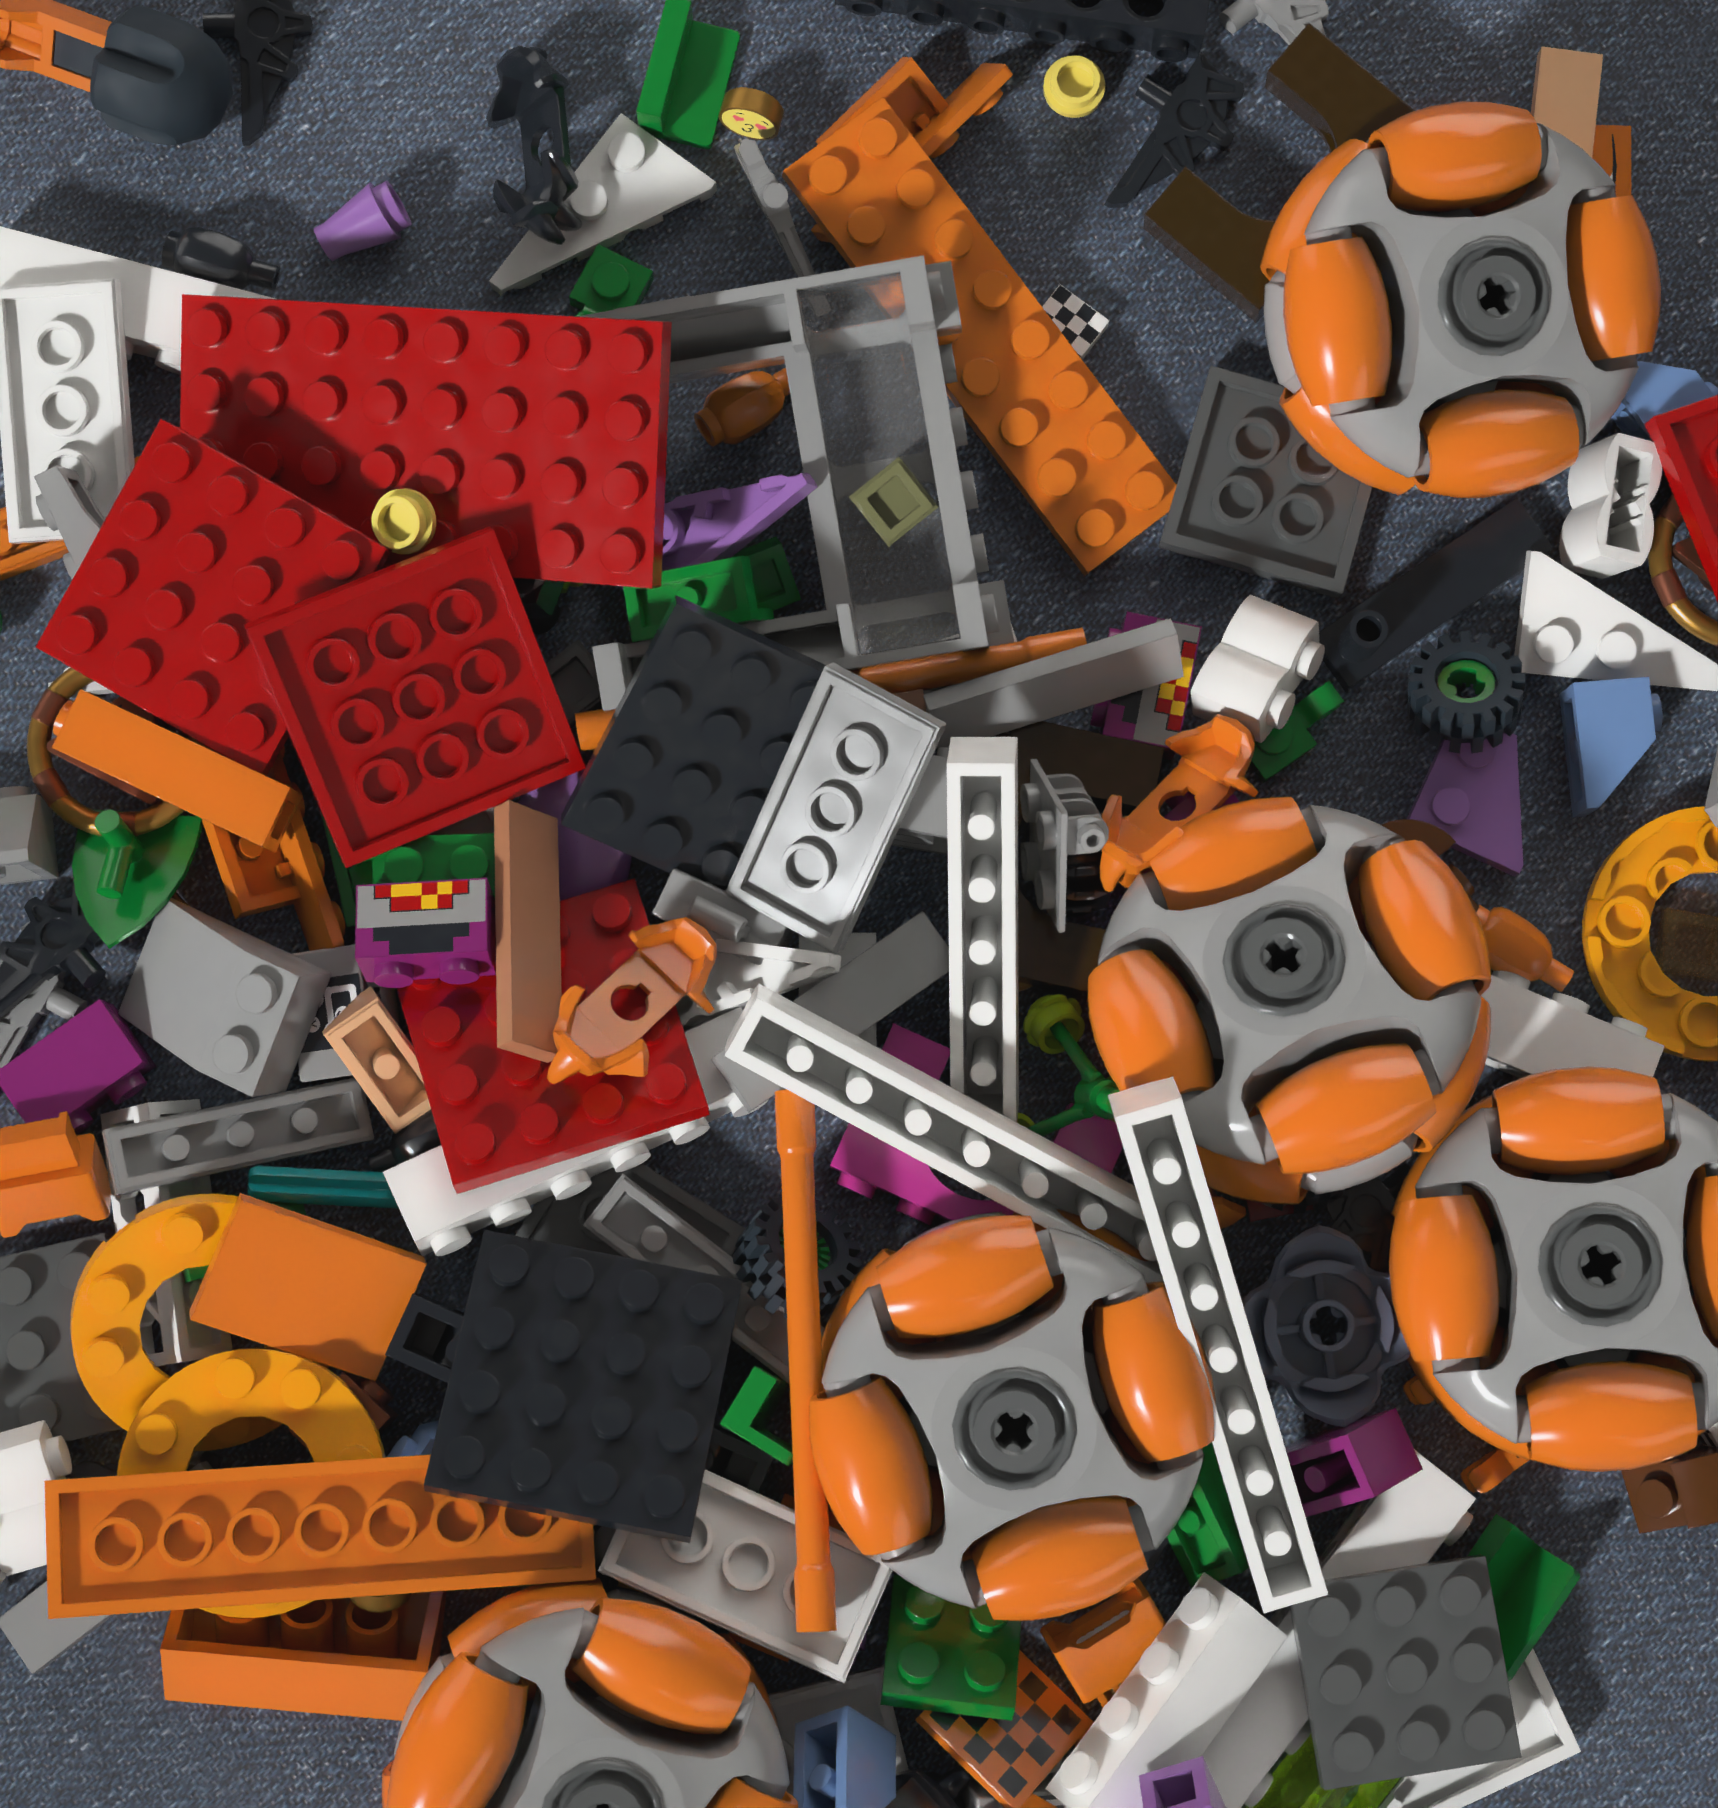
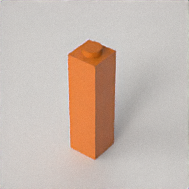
[51,689,303,853]

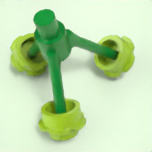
[1017,994,1120,1137]

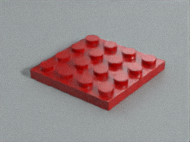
[36,419,392,776]
[244,526,586,868]
[397,878,710,1194]

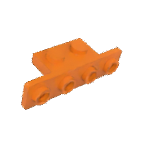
[811,57,1013,243]
[201,746,345,951]

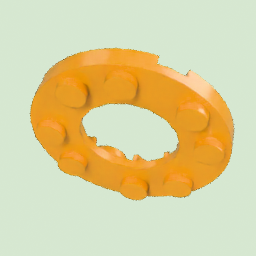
[1582,806,1718,1062]
[70,1194,329,1451]
[117,1348,385,1618]

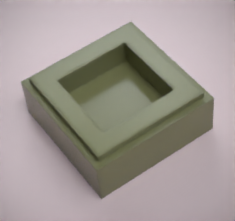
[849,456,939,547]

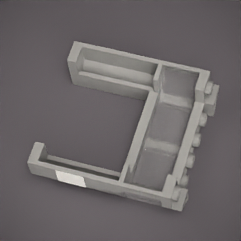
[581,255,1014,711]

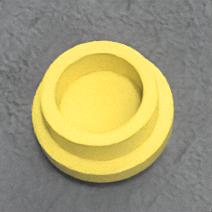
[1043,55,1105,118]
[372,488,436,554]

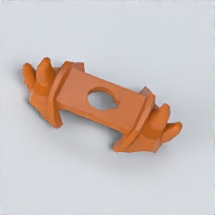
[1099,714,1258,892]
[547,917,717,1084]

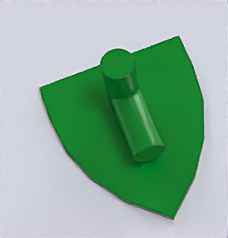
[72,809,203,949]

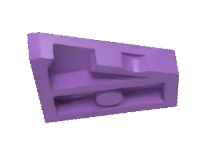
[1407,733,1523,877]

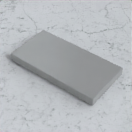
[725,662,947,954]

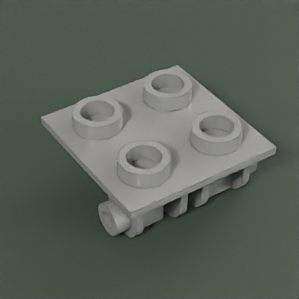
[1019,759,1109,933]

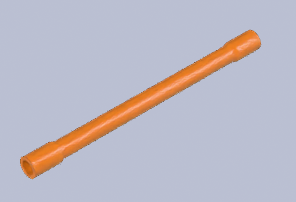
[575,628,1087,751]
[775,1089,837,1632]

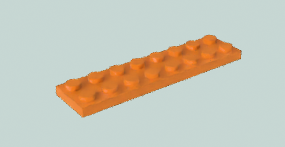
[782,97,1177,576]
[44,1454,596,1619]

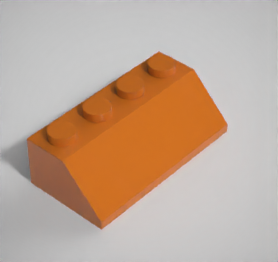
[160,1591,446,1721]

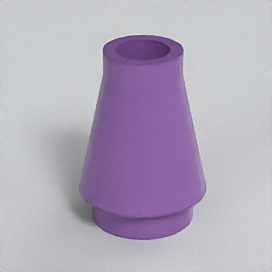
[314,180,412,261]

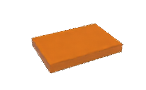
[189,1193,427,1381]

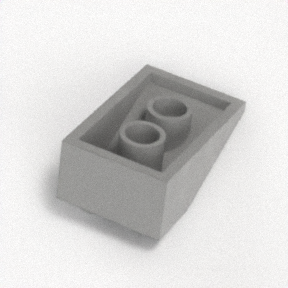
[118,898,332,1097]

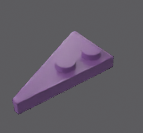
[621,473,818,591]

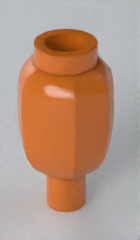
[694,367,790,447]
[1475,904,1574,992]

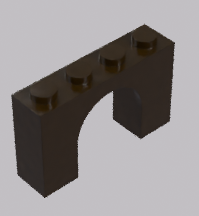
[1143,23,1415,323]
[996,721,1165,999]

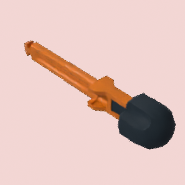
[0,0,233,145]

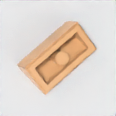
[322,986,431,1134]

